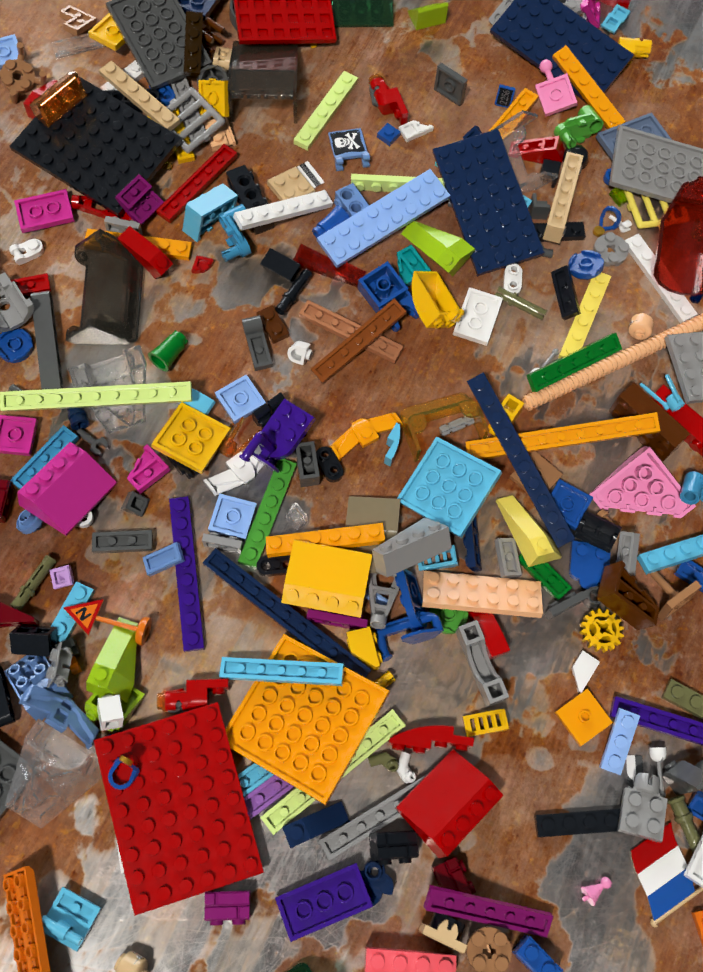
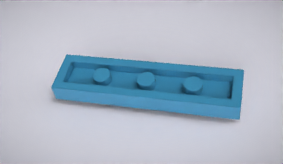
[10,425,79,489]

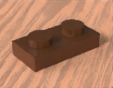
[256,305,289,344]

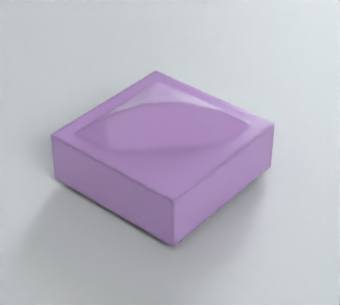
[50,565,75,589]

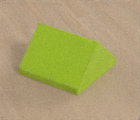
[408,2,448,30]

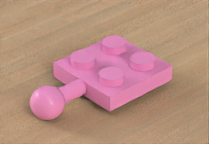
[535,59,577,117]

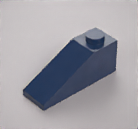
[282,801,350,849]

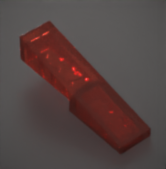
[293,244,366,288]

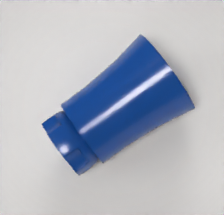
[312,205,350,239]

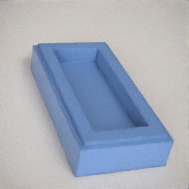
[142,542,185,577]

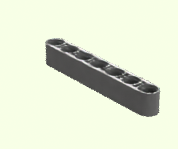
[31,290,64,390]

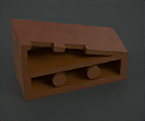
[597,560,660,630]

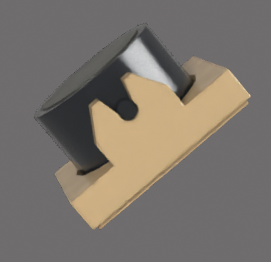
[418,912,468,954]

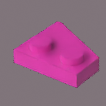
[580,0,601,28]
[127,444,171,494]

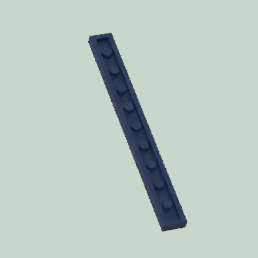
[467,372,575,548]
[203,548,371,678]

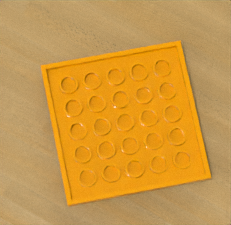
[225,634,390,805]

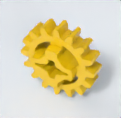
[579,608,624,653]

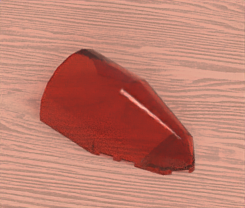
[654,176,703,296]

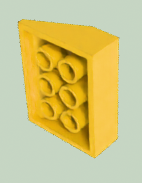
[281,540,373,618]

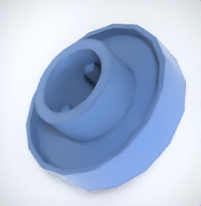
[16,510,43,534]

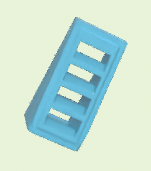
[418,545,459,571]

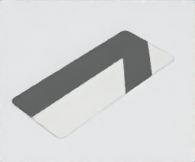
[626,755,643,788]

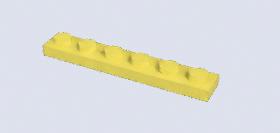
[558,272,611,359]

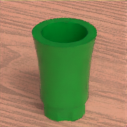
[148,330,188,372]

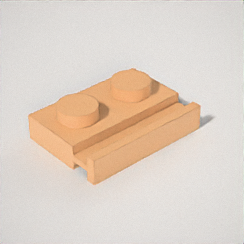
[203,117,236,151]

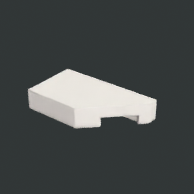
[398,120,434,142]
[571,651,600,693]

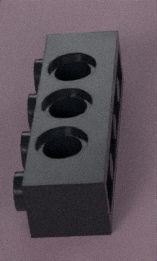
[226,165,274,235]

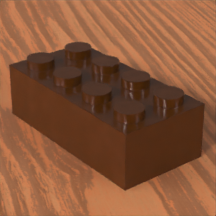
[609,382,690,461]

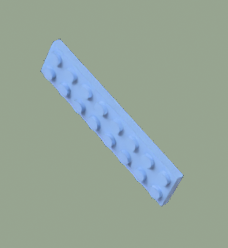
[317,169,450,268]

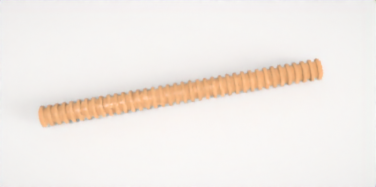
[522,313,703,411]

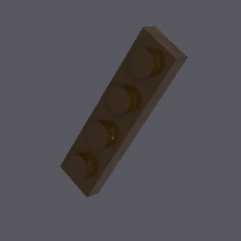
[183,11,203,77]

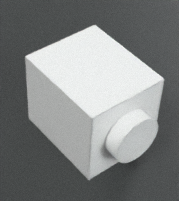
[97,694,124,731]

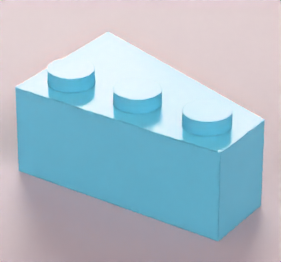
[182,183,238,243]

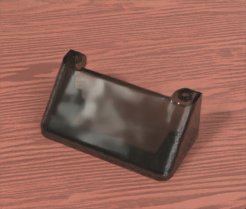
[65,229,143,345]

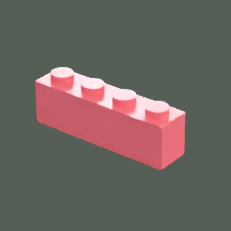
[364,947,457,972]

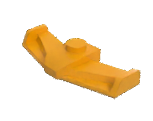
[329,412,403,462]

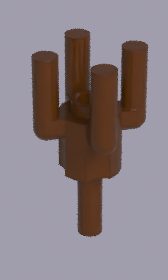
[202,17,225,56]

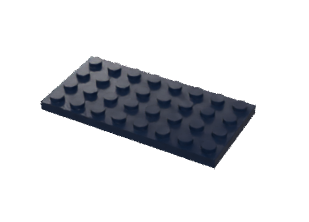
[490,0,634,104]
[432,129,544,276]

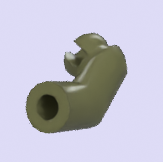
[368,752,399,772]

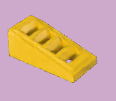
[462,708,509,737]

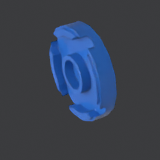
[568,250,604,279]
[0,328,34,363]

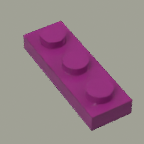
[307,609,368,630]

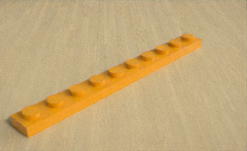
[465,412,660,460]

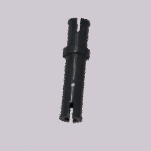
[275,269,313,315]

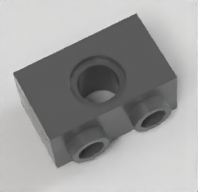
[295,441,320,487]

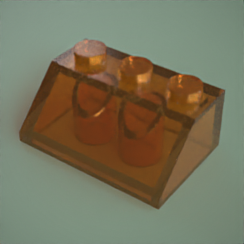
[29,71,87,127]

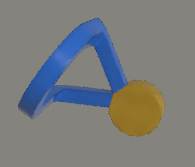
[593,206,622,237]
[108,755,140,790]

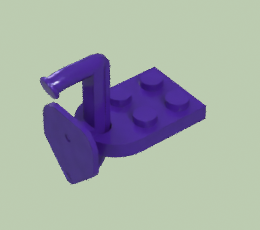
[239,399,316,473]

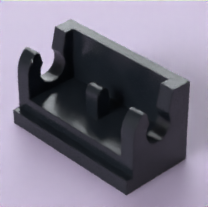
[260,248,302,284]
[574,511,622,553]
[9,625,57,657]

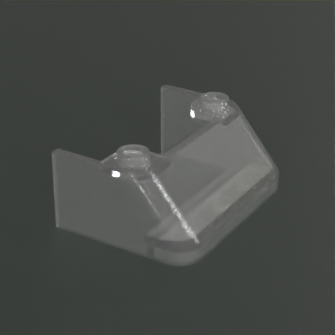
[491,110,558,193]

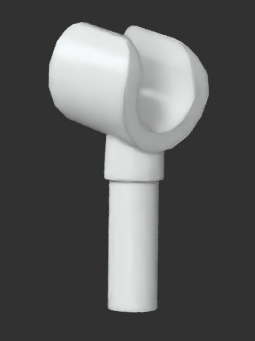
[609,215,632,233]

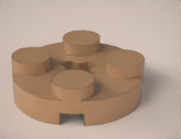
[466,927,512,972]

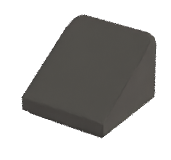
[121,491,150,517]

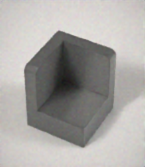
[529,193,551,220]

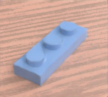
[599,708,640,776]

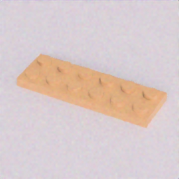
[422,571,543,618]

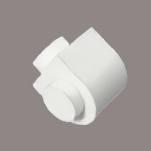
[287,341,313,365]

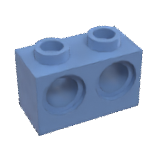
[334,183,369,217]

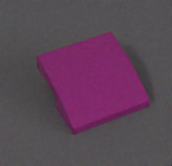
[115,174,164,226]

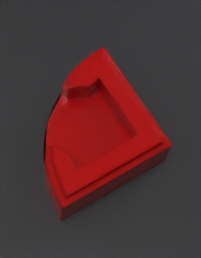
[191,255,214,274]

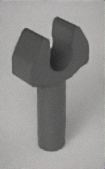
[77,428,109,457]

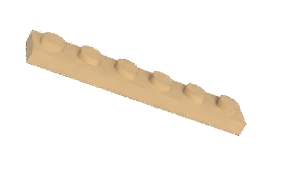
[99,61,181,131]

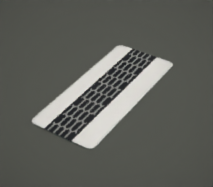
[297,161,324,188]

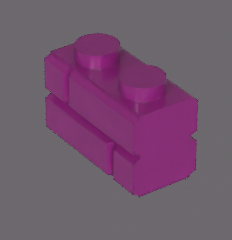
[204,890,251,925]

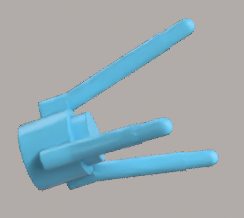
[640,374,685,412]

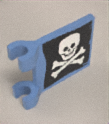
[328,128,370,171]

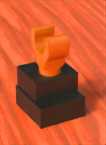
[55,638,82,675]

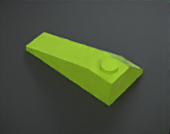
[401,221,476,277]
[86,617,138,704]

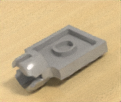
[617,773,668,843]

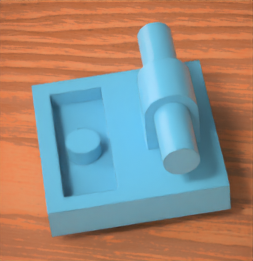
[42,887,102,952]

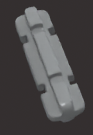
[439,414,475,436]

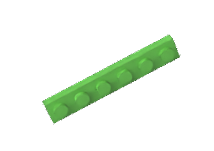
[238,459,297,569]

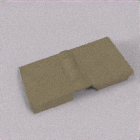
[345,496,401,574]

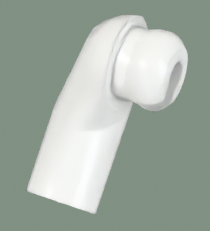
[397,751,416,784]

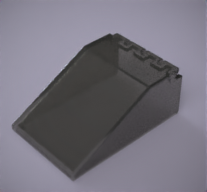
[228,41,298,123]

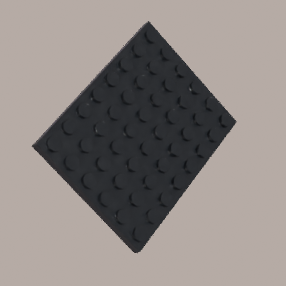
[9,73,183,218]

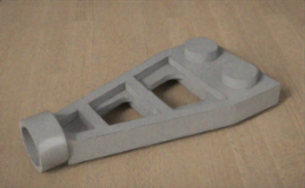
[367,573,400,629]

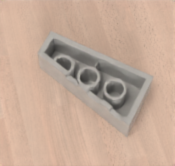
[372,517,452,577]

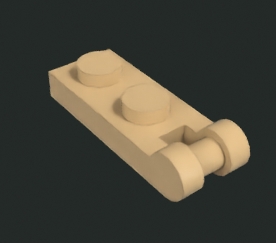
[212,46,233,71]

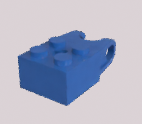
[358,261,420,332]

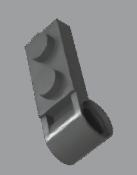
[242,315,273,371]
[544,586,601,620]

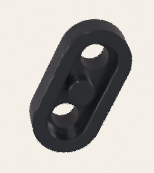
[316,447,343,483]
[257,555,290,577]

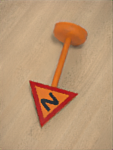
[64,599,152,646]

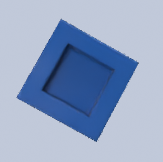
[377,123,401,146]

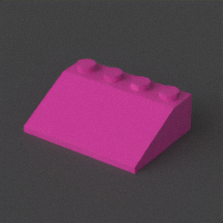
[17,442,117,536]

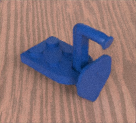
[375,569,444,662]

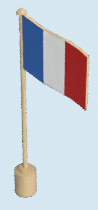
[630,822,703,927]

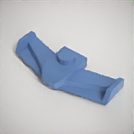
[19,684,100,749]

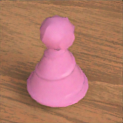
[581,877,612,906]

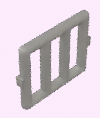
[166,87,225,153]

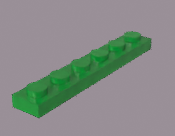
[526,333,622,392]

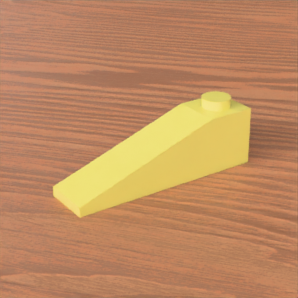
[496,495,562,567]

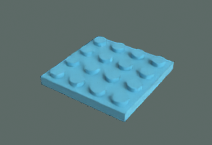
[397,436,502,538]

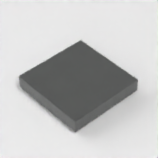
[434,63,468,106]

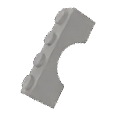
[455,620,509,708]

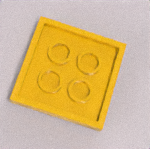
[151,402,231,474]

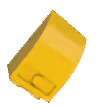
[412,271,464,329]

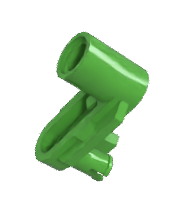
[554,105,603,149]

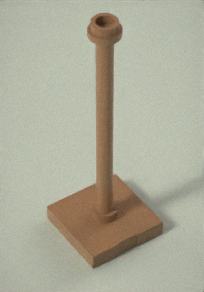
[596,509,702,621]

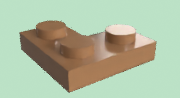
[60,5,97,36]

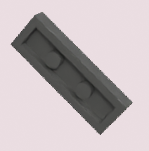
[92,530,153,554]

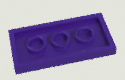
[275,863,373,942]

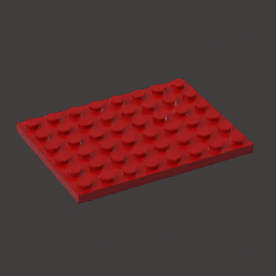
[93,702,264,916]

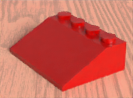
[395,749,504,858]

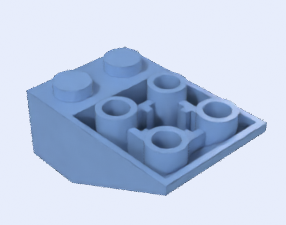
[4,655,73,723]

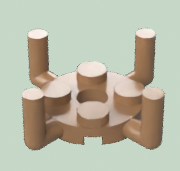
[0,42,47,104]

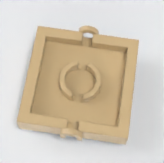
[267,166,315,201]

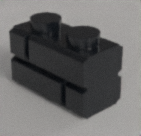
[369,830,419,865]

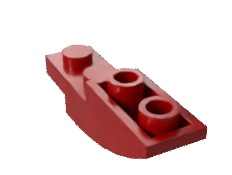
[388,725,474,754]

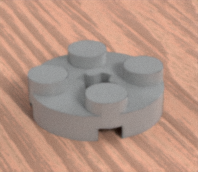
[593,232,629,267]

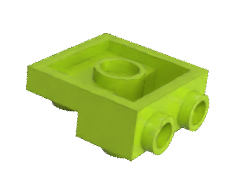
[85,687,145,732]

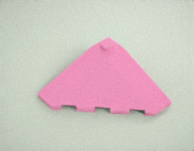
[589,446,696,518]

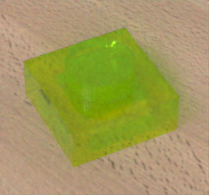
[609,188,634,207]

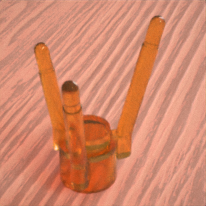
[218,417,262,459]

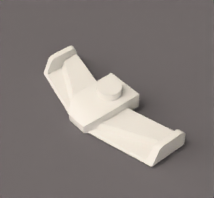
[203,445,264,496]

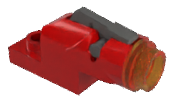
[368,74,408,125]
[157,679,230,714]

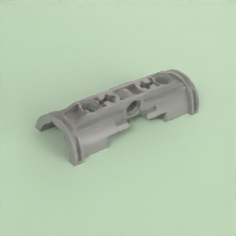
[0,272,34,332]

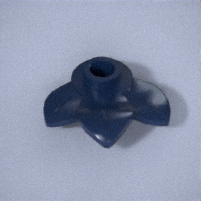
[360,861,394,906]

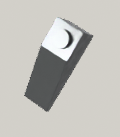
[662,760,703,795]

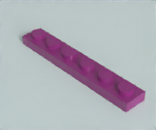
[423,885,554,937]

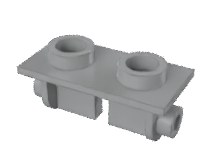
[45,641,73,688]

